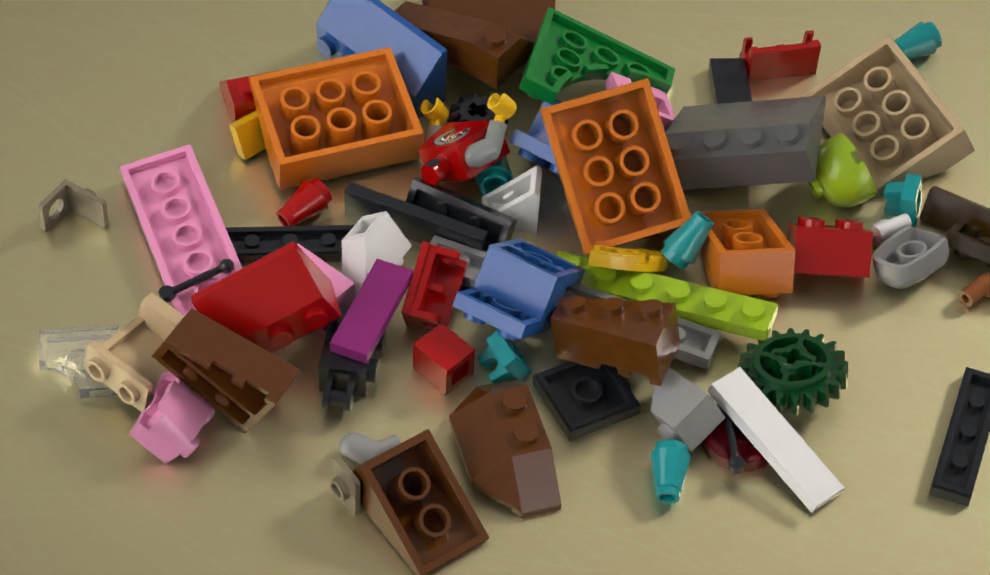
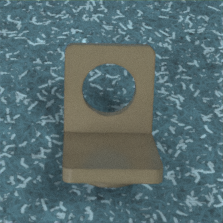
[38,179,109,232]
[329,455,364,516]

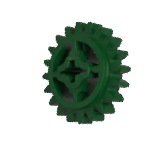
[738,328,848,415]

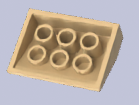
[800,35,975,196]

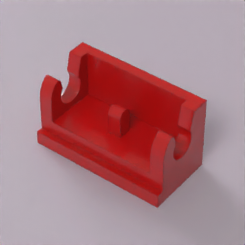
[739,30,821,82]
[401,242,468,331]

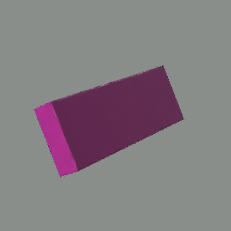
[330,259,413,364]

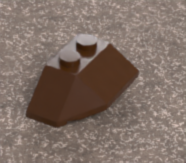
[449,379,562,518]

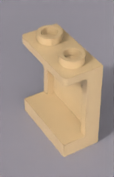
[84,292,184,412]

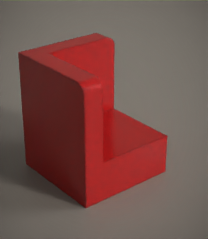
[413,324,475,396]

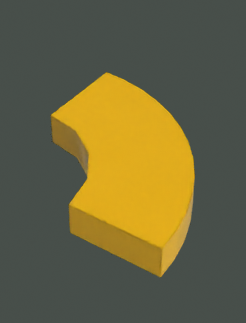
[588,244,669,272]

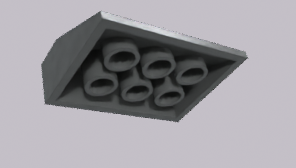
[665,96,826,190]

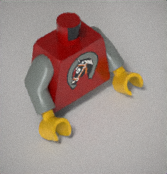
[419,93,517,185]

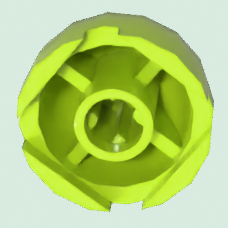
[808,132,877,208]

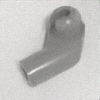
[339,433,401,464]

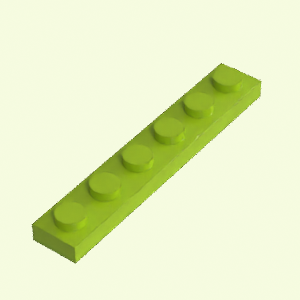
[556,250,778,341]

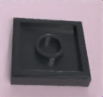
[533,362,641,441]

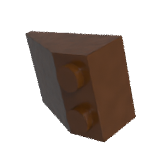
[352,429,489,575]

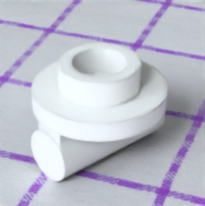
[871,213,912,247]

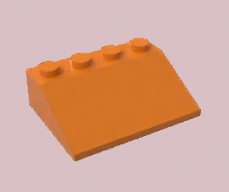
[249,47,424,190]
[540,78,691,255]

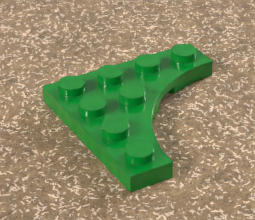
[519,7,675,105]

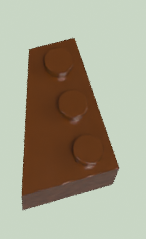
[551,295,680,386]
[152,308,301,433]

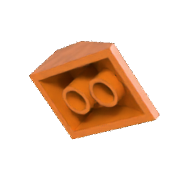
[692,209,796,298]

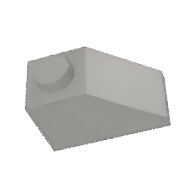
[651,367,725,452]

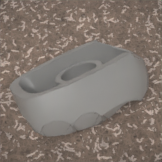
[872,225,949,289]

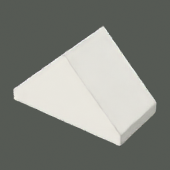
[481,166,542,233]

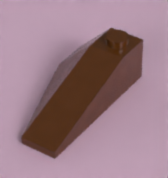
[395,1,534,89]

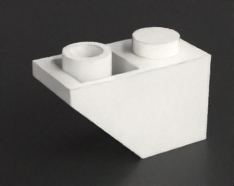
[341,211,412,297]

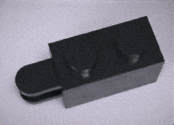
[318,306,386,412]

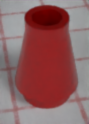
[276,177,333,226]

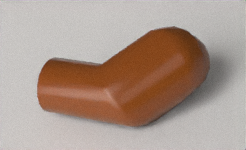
[958,273,990,307]

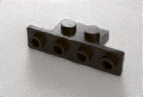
[919,186,990,268]

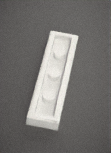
[707,367,845,513]

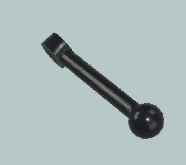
[158,259,235,302]
[719,406,745,474]

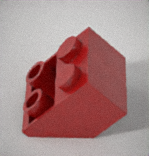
[787,217,873,278]

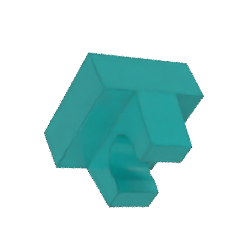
[884,174,922,227]
[477,330,533,383]

